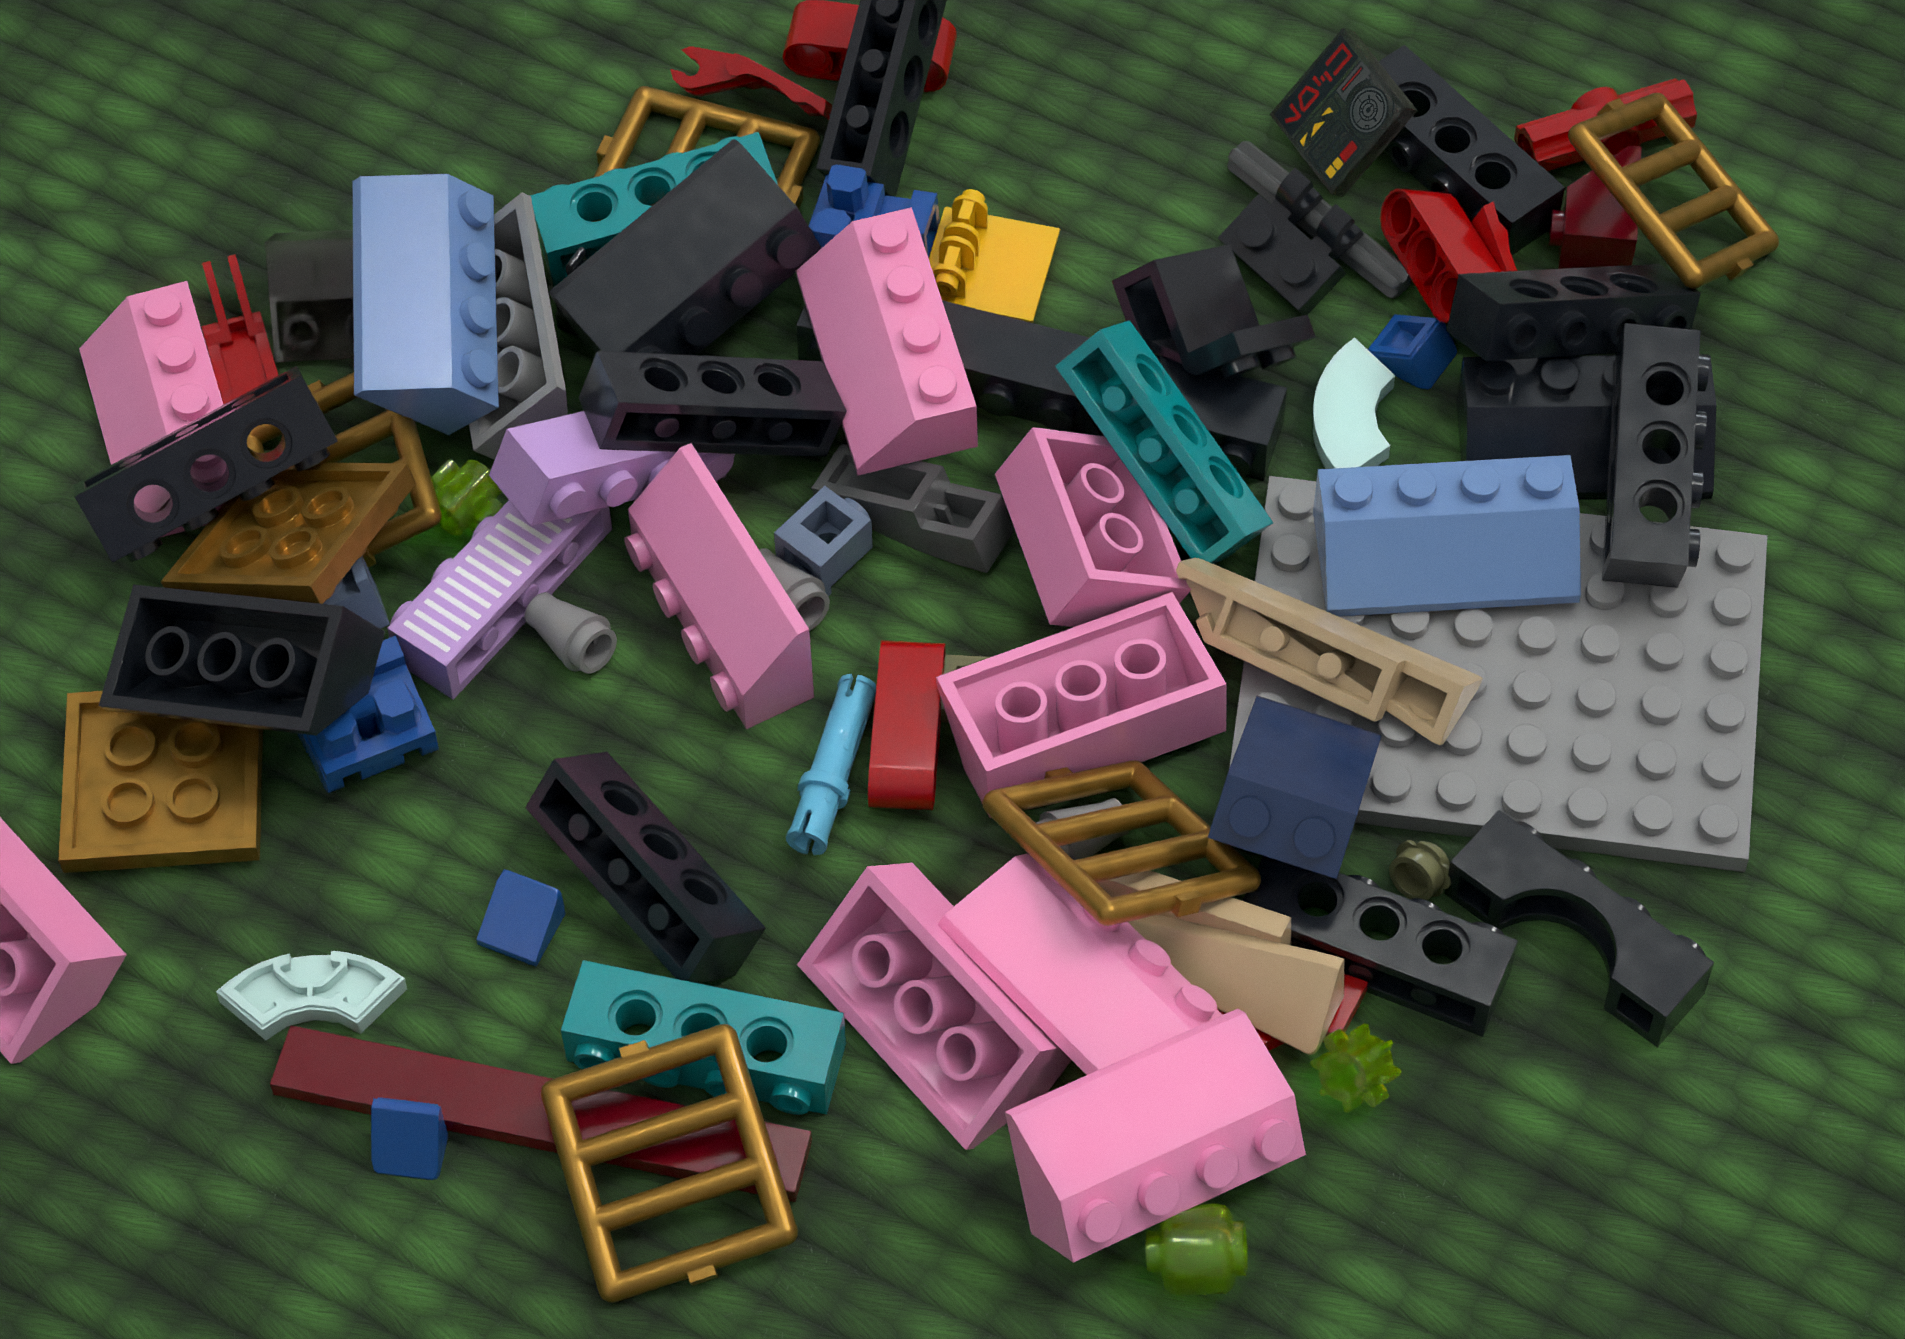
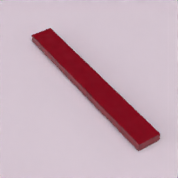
[270,1025,812,1202]

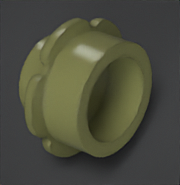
[1389,840,1451,900]

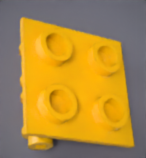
[928,189,1060,323]

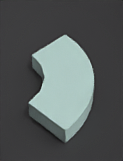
[1313,337,1395,469]
[216,951,407,1040]

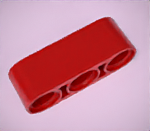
[782,0,957,92]
[1380,188,1503,323]
[868,640,946,810]

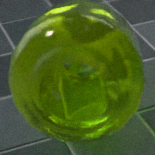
[1146,1204,1248,1295]

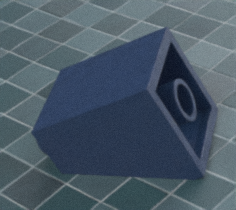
[1208,695,1382,879]

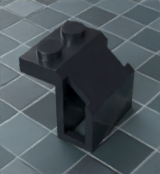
[1112,244,1316,379]

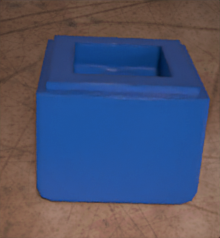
[1368,314,1457,390]
[476,869,566,967]
[371,1097,448,1180]

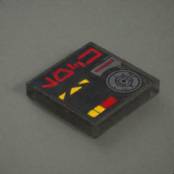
[1270,28,1417,197]

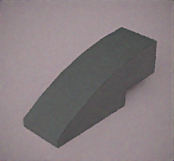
[811,444,1015,573]

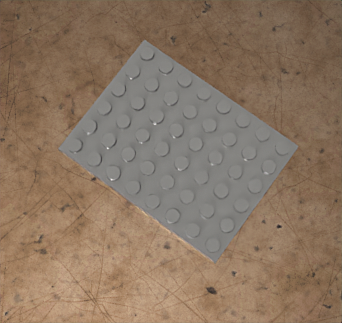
[1229,476,1768,872]

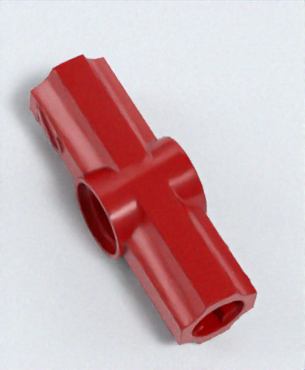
[1514,78,1697,171]

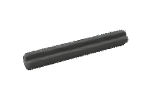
[1227,141,1412,299]

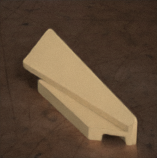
[1176,558,1483,745]
[1098,870,1344,1055]

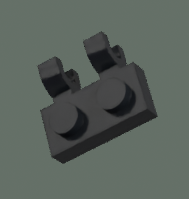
[1218,168,1364,316]

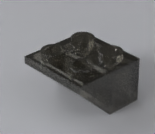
[265,230,354,362]

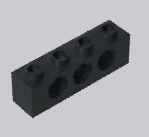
[816,0,947,197]
[1348,45,1565,255]
[1446,264,1701,361]
[1602,323,1710,588]
[579,351,847,457]
[73,366,338,563]
[525,751,766,984]
[1243,856,1518,1037]

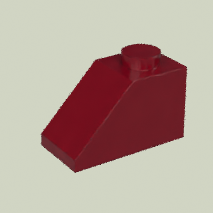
[1548,146,1641,269]

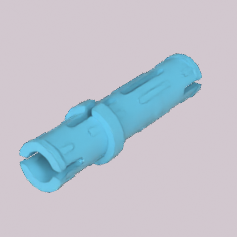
[786,674,876,855]

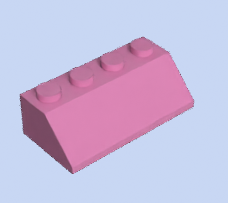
[796,207,978,476]
[79,281,226,538]
[625,443,814,729]
[936,592,1226,818]
[0,817,127,1064]
[938,854,1222,1075]
[797,863,1071,1150]
[1005,1009,1306,1263]

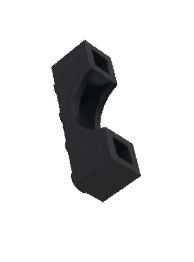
[1444,810,1714,1048]

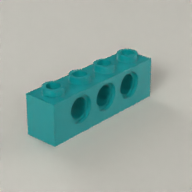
[530,132,778,286]
[1055,320,1274,564]
[561,960,846,1115]

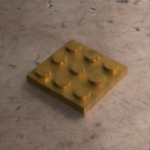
[161,463,416,604]
[59,691,263,873]

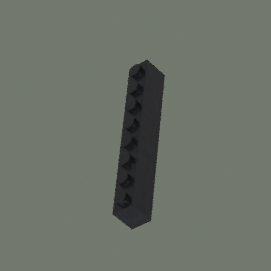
[796,300,1287,481]

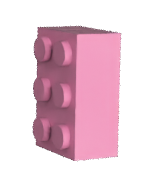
[995,427,1191,627]

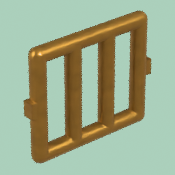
[591,86,820,222]
[1568,93,1779,289]
[247,372,442,567]
[982,760,1261,926]
[541,1024,798,1303]

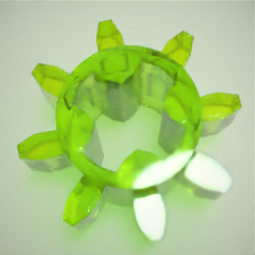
[431,459,503,536]
[1311,1023,1402,1113]

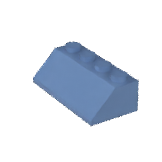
[352,174,499,435]
[1313,455,1581,616]

